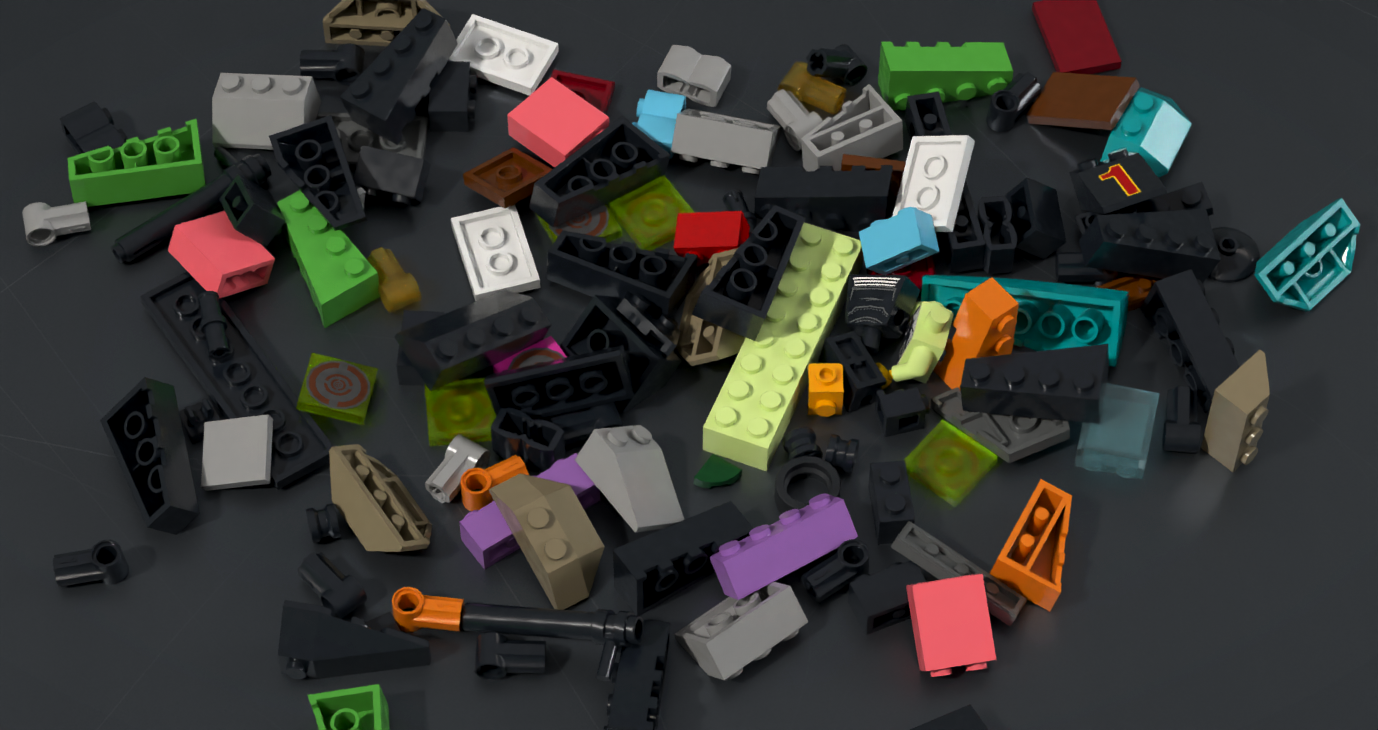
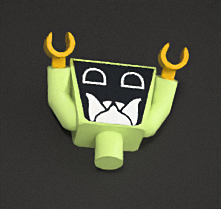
[876,301,954,389]

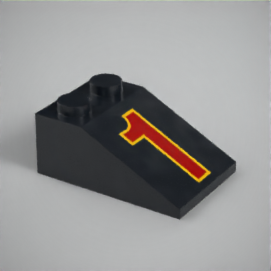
[1069,148,1167,214]

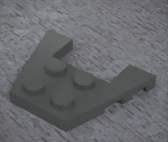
[931,387,1070,463]

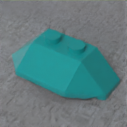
[1100,87,1192,177]
[1254,198,1360,312]

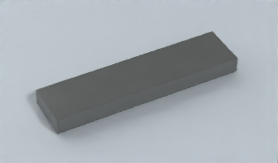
[891,521,1027,626]

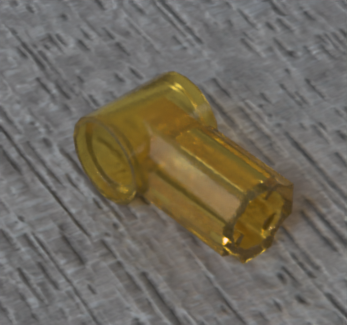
[777,62,847,114]
[366,247,421,313]

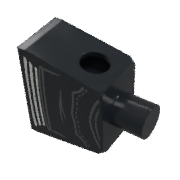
[845,274,920,354]

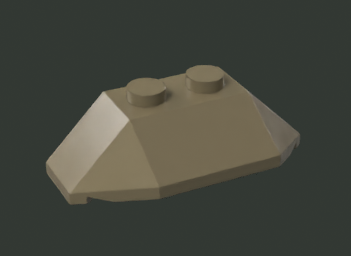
[323,0,450,46]
[675,248,746,366]
[329,444,432,552]
[489,473,605,610]

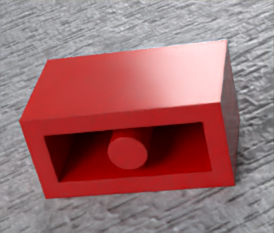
[674,211,750,266]

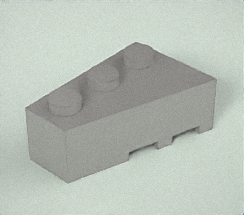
[801,84,903,171]

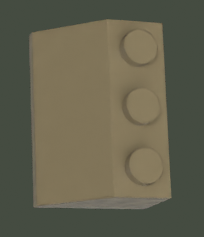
[1201,349,1270,472]

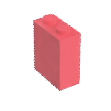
[507,77,609,168]
[168,211,275,299]
[906,574,997,677]

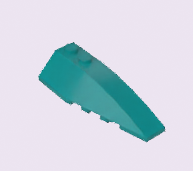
[921,275,1129,367]

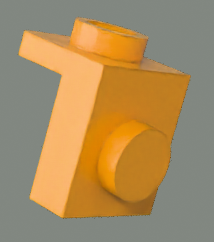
[807,363,844,417]

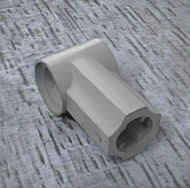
[767,89,823,151]
[22,201,91,247]
[425,434,491,503]

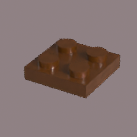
[463,147,552,209]

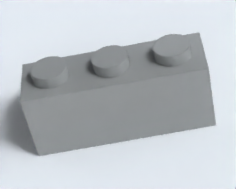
[212,73,322,150]
[671,108,782,174]
[674,582,808,680]

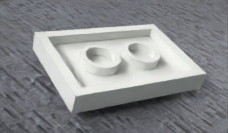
[448,14,559,96]
[892,135,975,232]
[451,205,541,301]

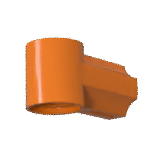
[460,455,529,511]
[392,587,464,633]

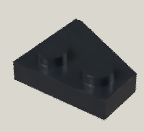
[616,291,681,356]

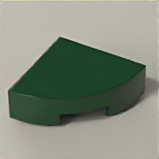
[694,454,742,489]

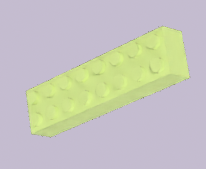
[703,222,863,471]

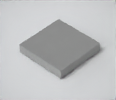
[201,414,273,491]

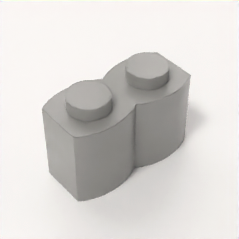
[657,45,731,107]

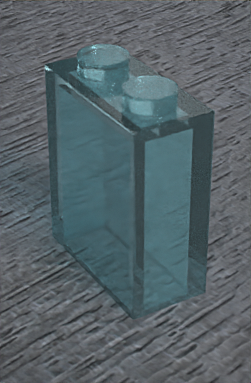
[1074,383,1160,479]

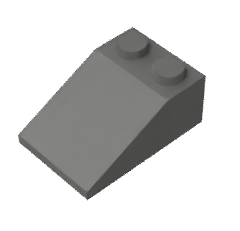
[575,425,684,533]

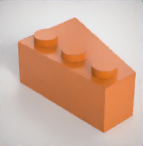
[933,277,1019,391]
[990,479,1072,612]

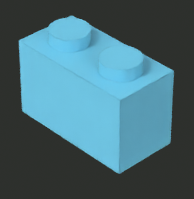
[859,207,939,275]

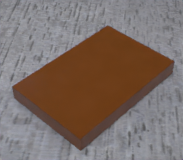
[1026,72,1140,130]

